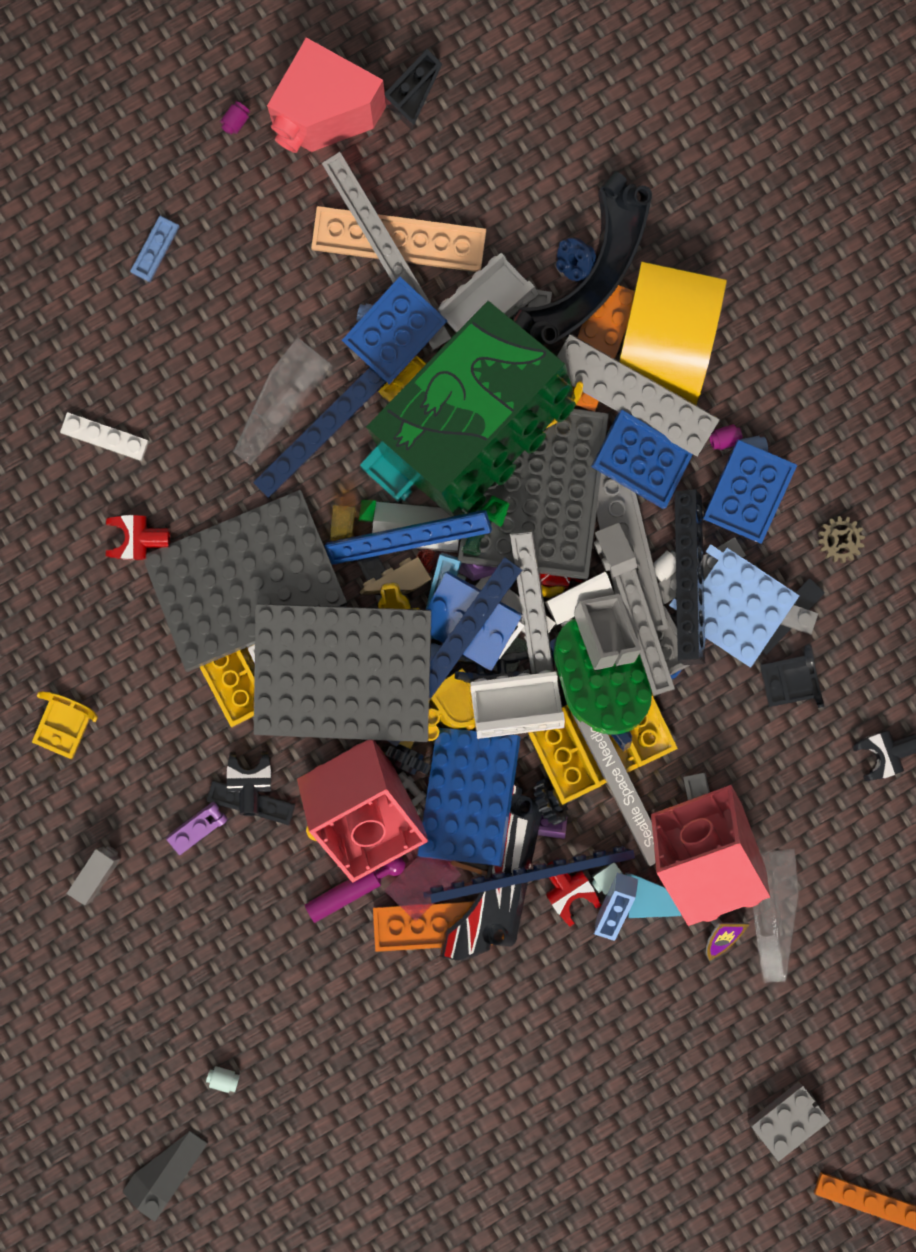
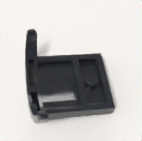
[759,644,824,708]

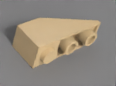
[360,557,431,595]

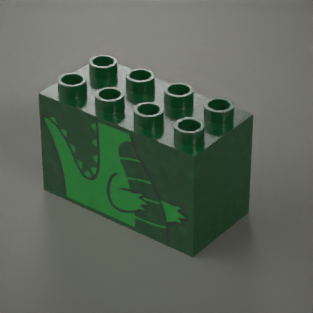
[366,300,576,517]

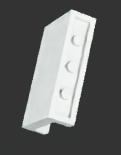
[438,253,538,333]
[470,670,565,739]

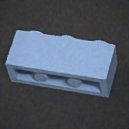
[594,872,638,941]

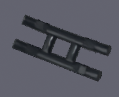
[455,651,531,683]

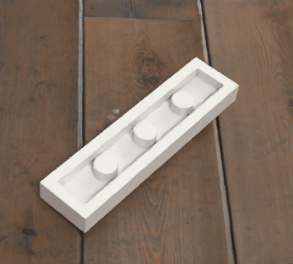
[60,412,149,461]

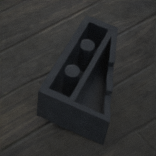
[385,49,442,130]

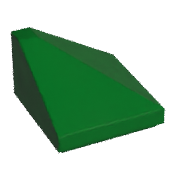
[481,496,509,527]
[358,500,376,522]

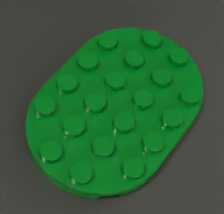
[554,619,652,735]

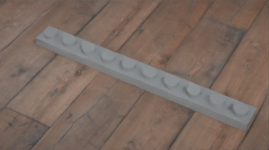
[322,152,451,350]

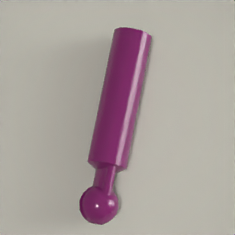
[304,857,405,923]

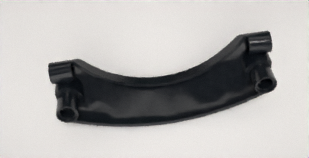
[512,171,652,345]

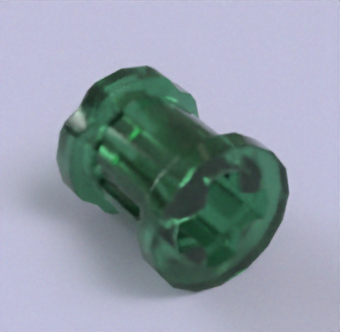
[461,534,485,556]

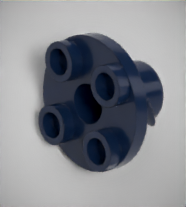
[556,237,596,281]

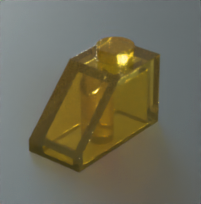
[330,505,356,542]

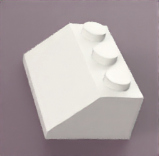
[544,572,615,627]

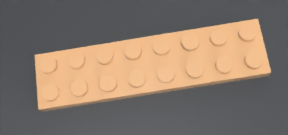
[311,206,486,272]

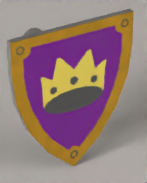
[706,918,749,961]

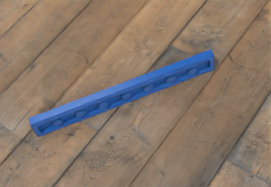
[324,510,492,565]

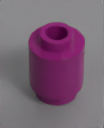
[220,101,250,135]
[709,424,742,450]

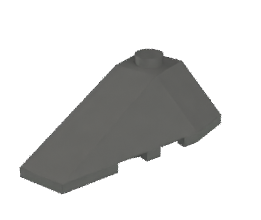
[123,1131,208,1222]

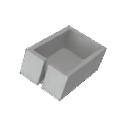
[574,594,641,670]
[748,1081,830,1162]

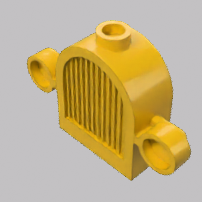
[429,668,476,731]

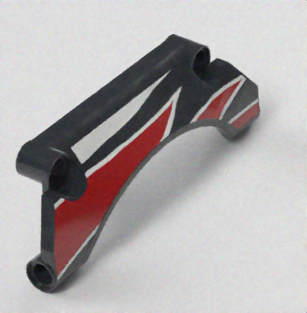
[440,781,542,961]

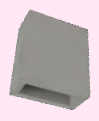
[66,846,121,905]

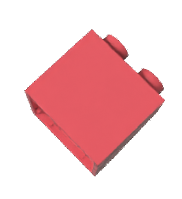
[267,38,386,153]
[297,740,428,883]
[651,785,770,926]

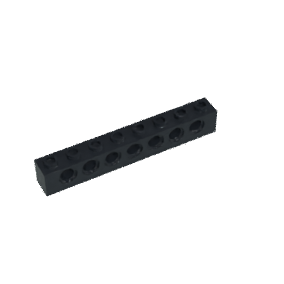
[675,489,706,665]

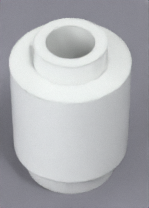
[653,551,676,582]

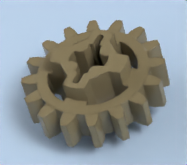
[817,516,865,563]

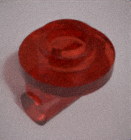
[416,549,440,574]

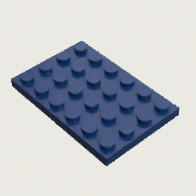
[418,728,521,867]

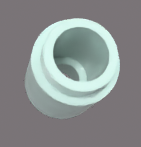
[206,1066,240,1093]

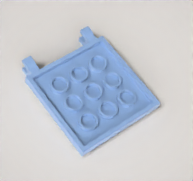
[669,544,799,668]

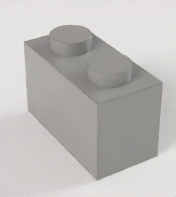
[594,523,637,577]

